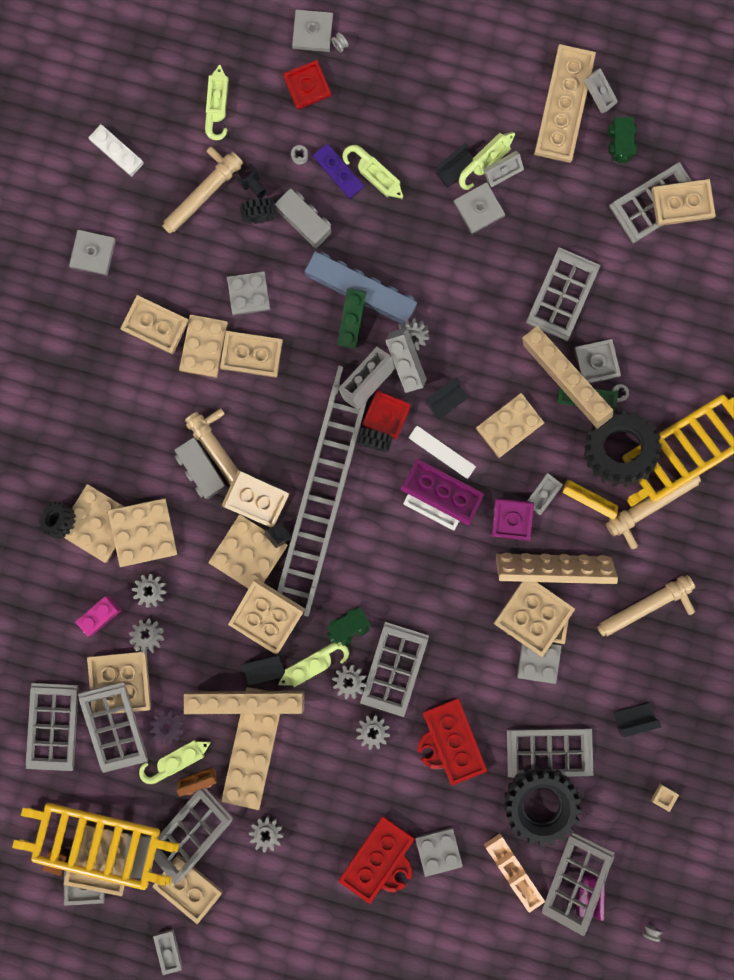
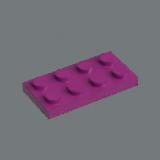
[400,459,484,526]

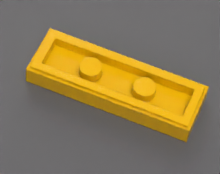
[563,480,618,520]

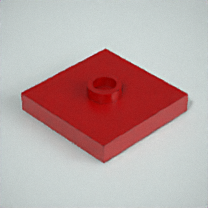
[283,60,332,110]
[362,390,412,440]

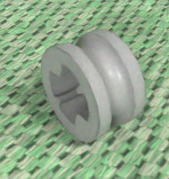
[331,32,349,53]
[291,145,308,165]
[611,384,629,402]
[643,925,663,942]

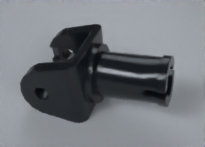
[234,163,267,199]

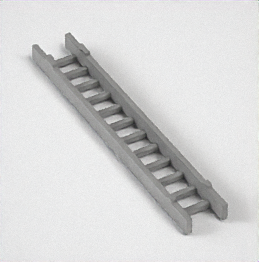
[277,366,368,617]

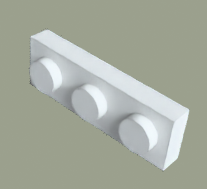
[89,124,144,177]
[403,494,459,531]

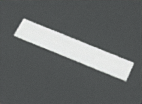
[409,426,476,479]

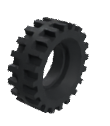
[584,410,661,487]
[503,765,582,847]

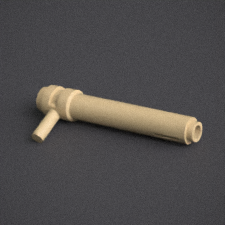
[162,147,243,234]
[185,408,238,485]
[606,476,701,549]
[597,575,695,637]

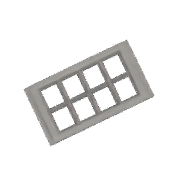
[609,162,692,244]
[526,248,600,341]
[360,622,429,717]
[78,681,148,773]
[26,683,79,771]
[507,728,593,778]
[154,788,233,885]
[542,833,615,936]

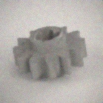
[395,318,429,350]
[132,574,168,608]
[129,619,164,654]
[332,665,367,699]
[356,714,390,750]
[249,815,284,853]

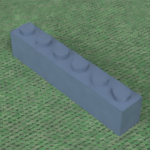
[305,252,417,325]

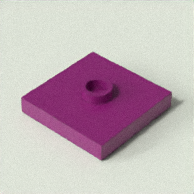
[492,498,534,541]

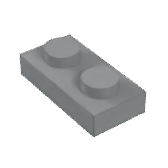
[584,69,618,113]
[483,151,524,187]
[527,473,563,516]
[153,929,183,975]

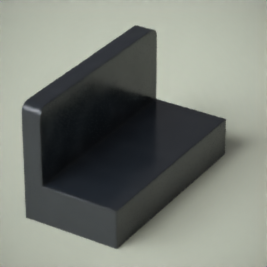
[436,143,473,188]
[425,377,468,419]
[241,654,285,686]
[614,703,661,737]

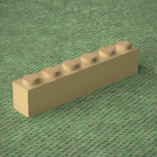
[522,326,613,429]
[184,691,304,714]

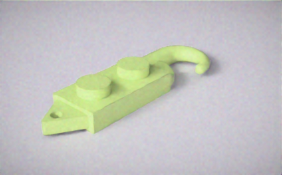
[205,65,229,140]
[459,132,515,190]
[343,145,403,199]
[278,642,349,687]
[139,739,211,784]

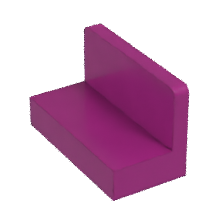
[576,874,604,921]

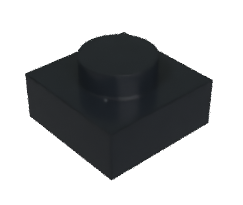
[264,522,292,548]

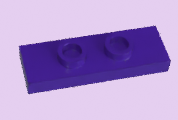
[313,144,364,199]

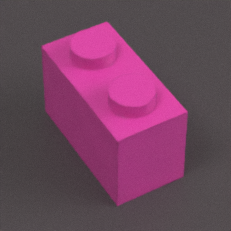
[75,596,122,637]

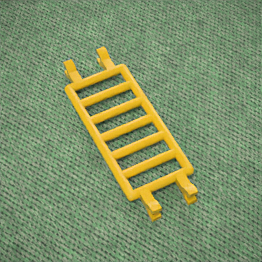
[622,395,734,508]
[12,803,179,890]

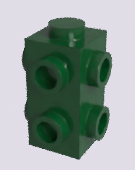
[608,117,637,163]
[327,607,372,646]

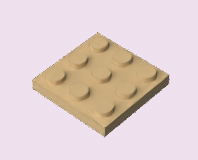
[64,484,125,563]
[108,498,177,567]
[208,514,288,589]
[228,578,305,655]
[493,582,575,657]
[87,652,151,714]
[63,825,132,896]

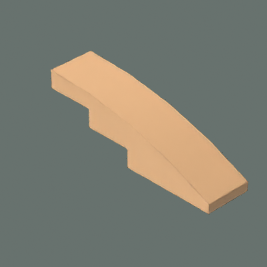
[484,834,545,913]

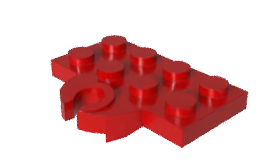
[417,698,487,786]
[338,815,415,904]

